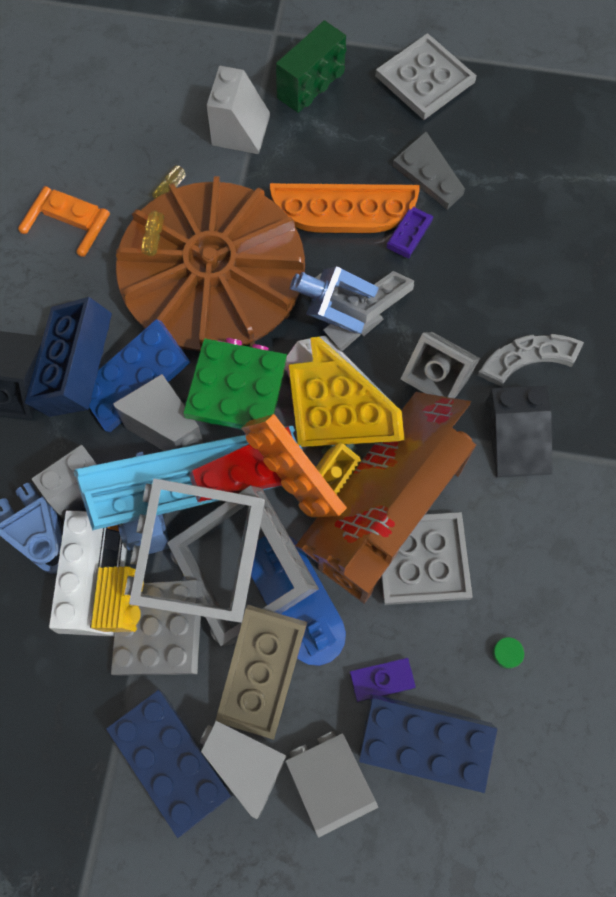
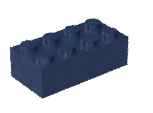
[25,297,112,417]
[106,690,234,838]
[358,694,498,793]

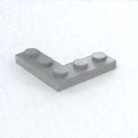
[315,271,414,324]

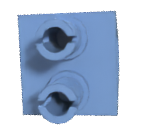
[290,267,379,334]
[0,483,63,574]

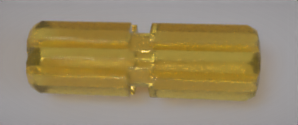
[152,165,186,199]
[141,211,164,256]

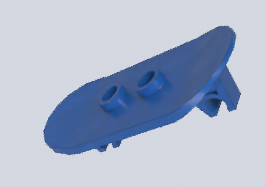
[251,536,346,666]

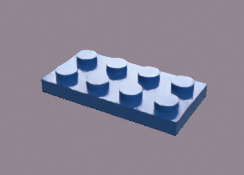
[89,319,191,432]

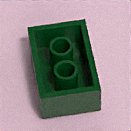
[276,20,346,113]

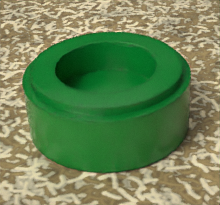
[493,637,524,669]

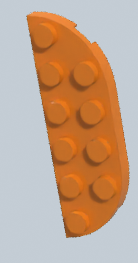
[270,183,419,233]

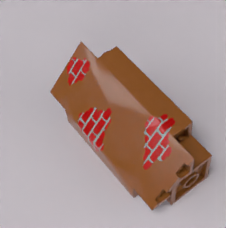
[295,392,476,604]

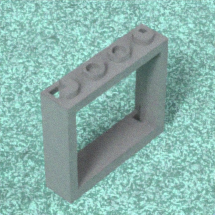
[124,478,265,623]
[167,485,319,646]

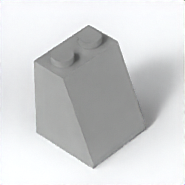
[207,66,270,154]
[401,332,480,398]
[113,374,203,451]
[32,445,97,521]
[200,721,287,819]
[286,731,378,838]

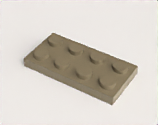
[215,605,307,740]

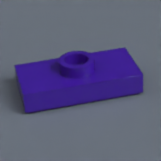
[386,207,433,259]
[350,658,416,702]

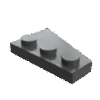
[393,132,465,209]

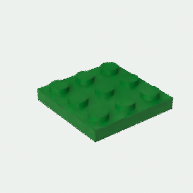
[183,338,287,429]

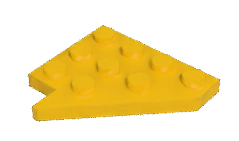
[289,337,404,447]

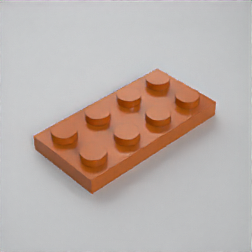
[241,414,347,517]

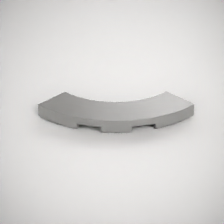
[477,334,584,387]

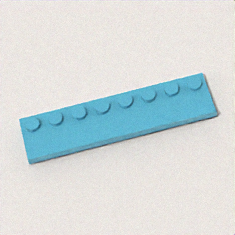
[74,426,303,531]

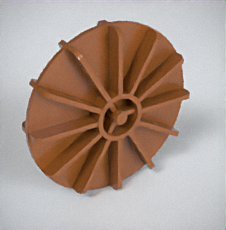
[116,176,305,351]

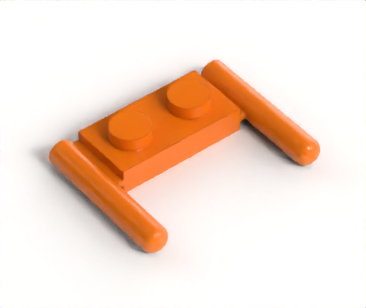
[18,186,110,257]

